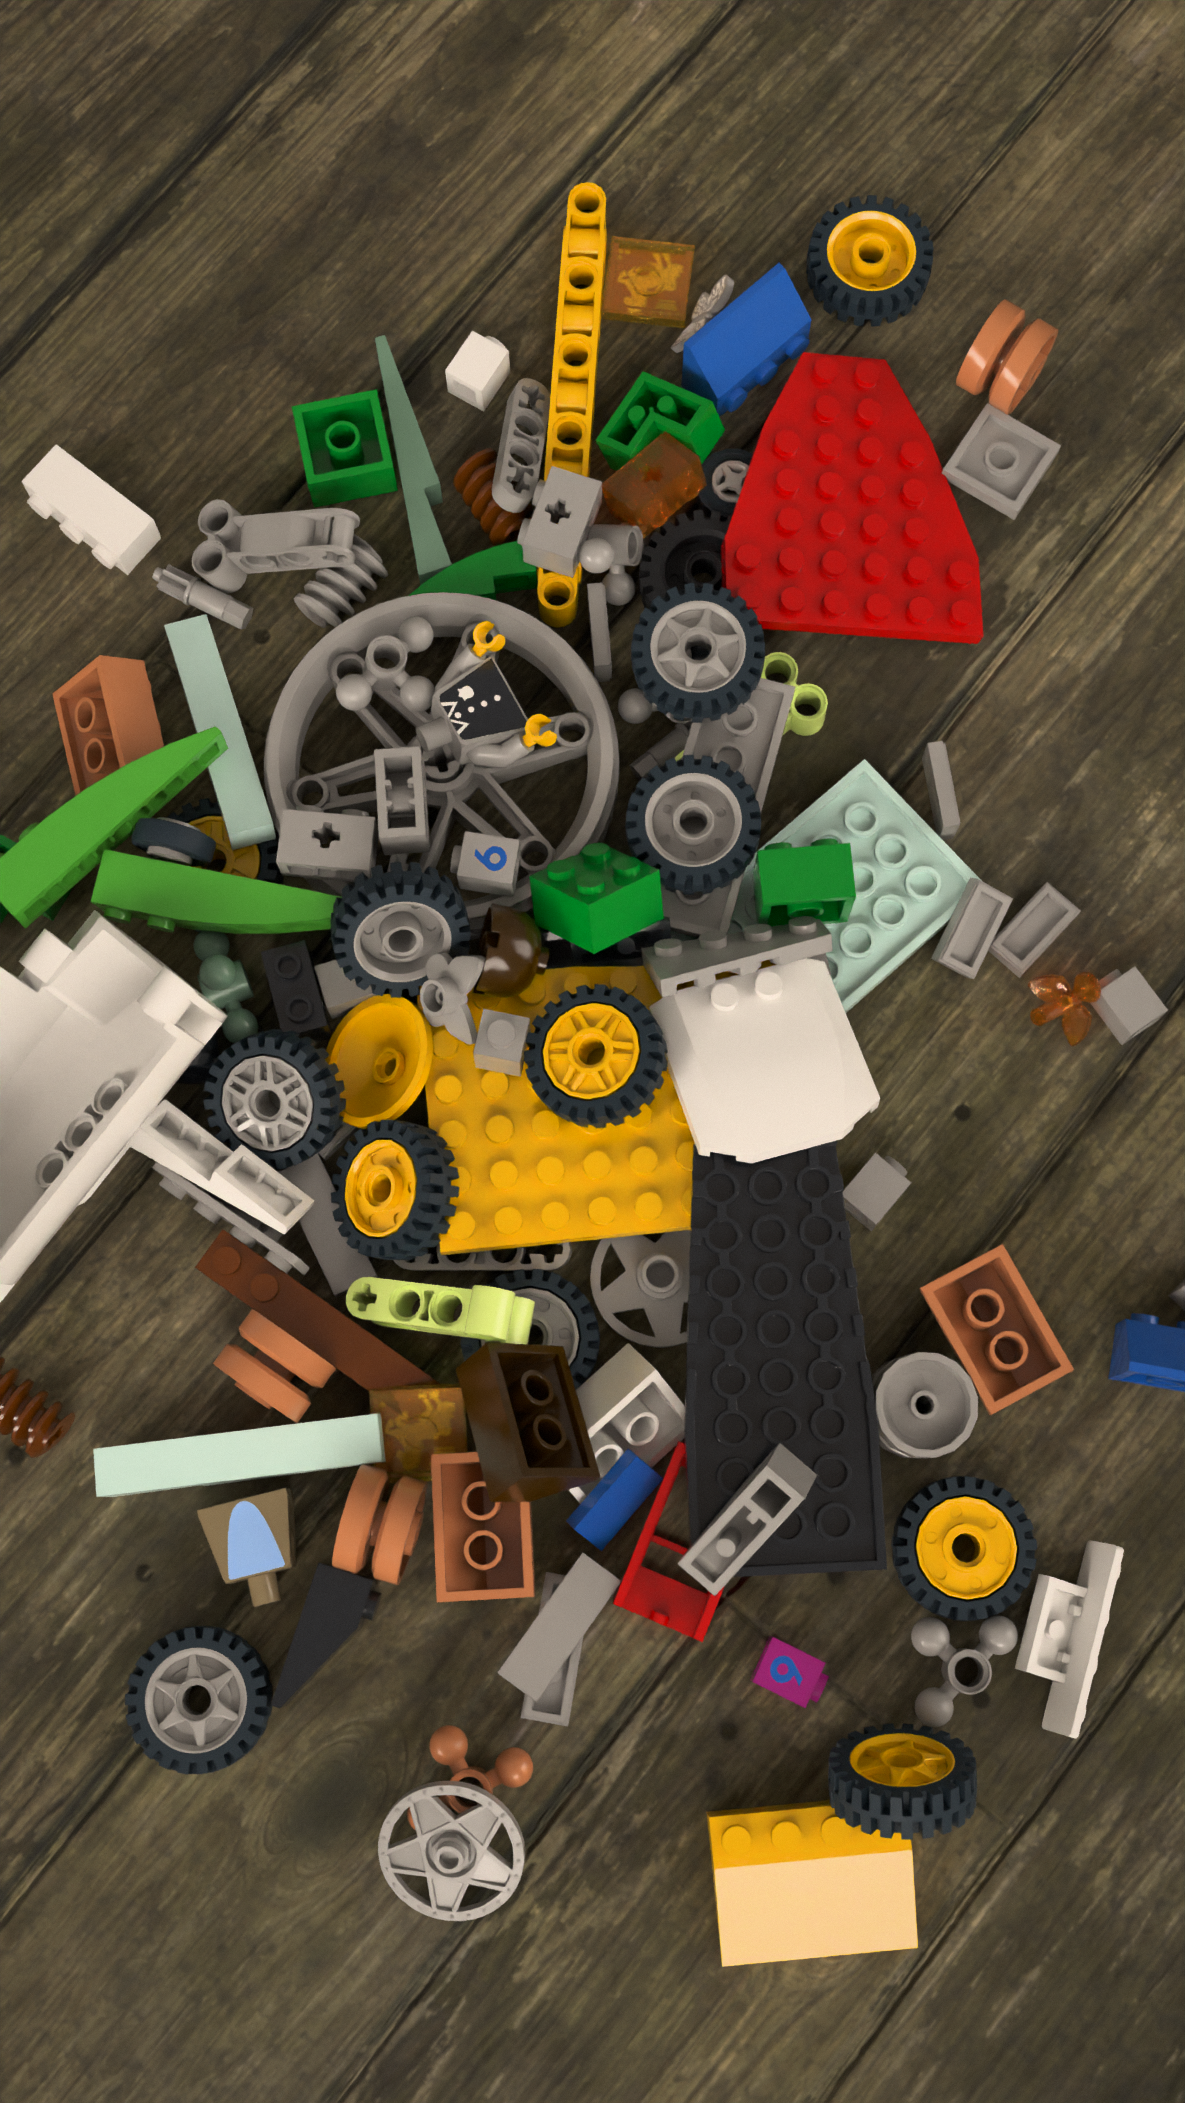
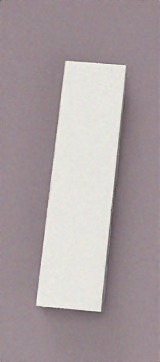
[128,1099,314,1235]

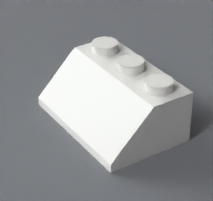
[568,1343,685,1504]

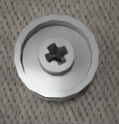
[871,1352,978,1458]

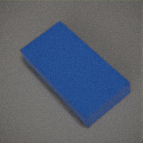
[566,1448,663,1551]

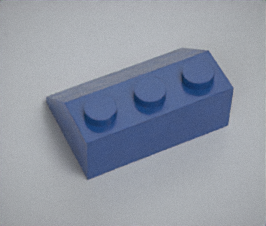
[681,263,811,417]
[1109,1313,1185,1392]

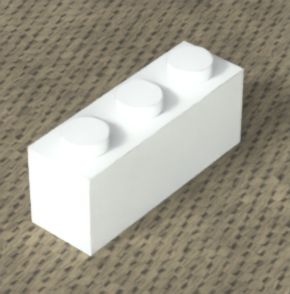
[22,444,161,575]

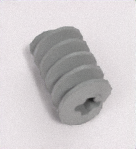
[294,534,389,628]

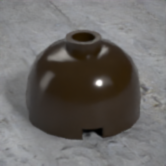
[472,903,549,998]

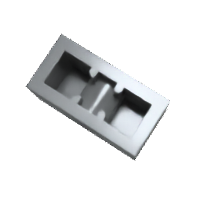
[517,466,602,578]
[374,746,430,855]
[276,805,379,882]

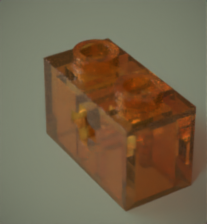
[602,431,707,539]

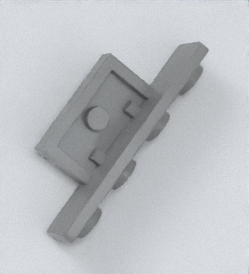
[152,1162,310,1275]

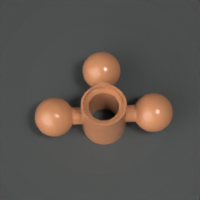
[407,1725,533,1831]

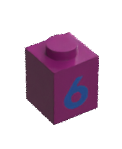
[750,1636,829,1708]

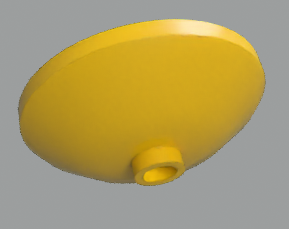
[325,994,433,1129]

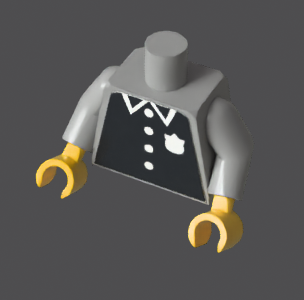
[416,621,557,768]

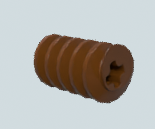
[453,448,533,547]
[0,1357,75,1458]

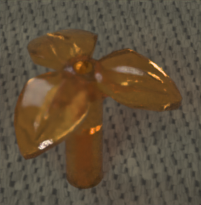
[1028,972,1101,1046]

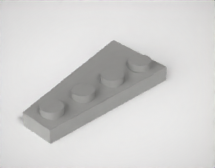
[642,916,833,998]

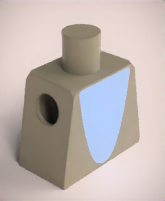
[197,1488,297,1607]

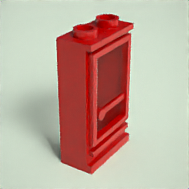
[613,1441,724,1642]

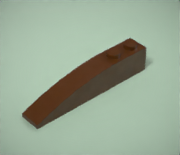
[195,1230,443,1415]

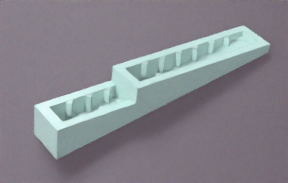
[164,614,276,850]
[93,1414,386,1497]

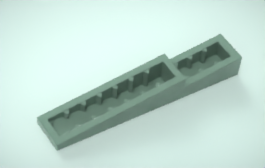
[375,335,452,585]

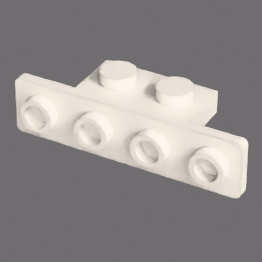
[1015,1540,1124,1739]

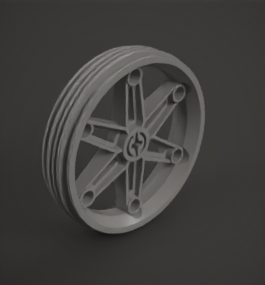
[264,592,619,940]

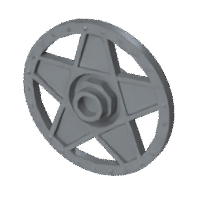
[590,1230,690,1348]
[378,1781,525,1921]

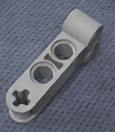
[192,499,360,594]

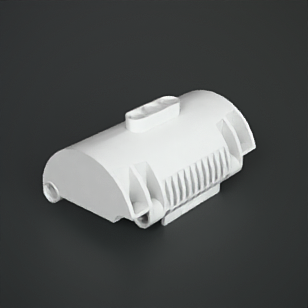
[0,910,228,1302]

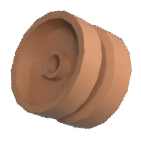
[956,299,1059,415]
[213,1309,336,1423]
[332,1464,428,1585]

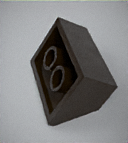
[456,1342,601,1502]

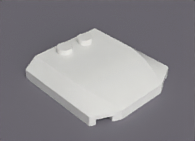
[649,958,880,1163]

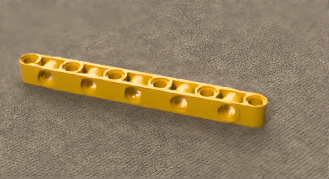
[537,182,607,628]

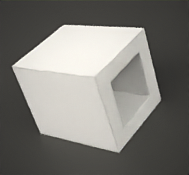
[445,331,510,412]

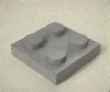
[942,403,1061,520]

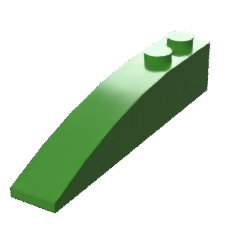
[0,726,229,929]
[91,849,342,934]

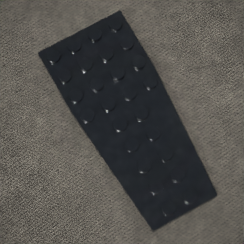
[684,1140,887,1579]

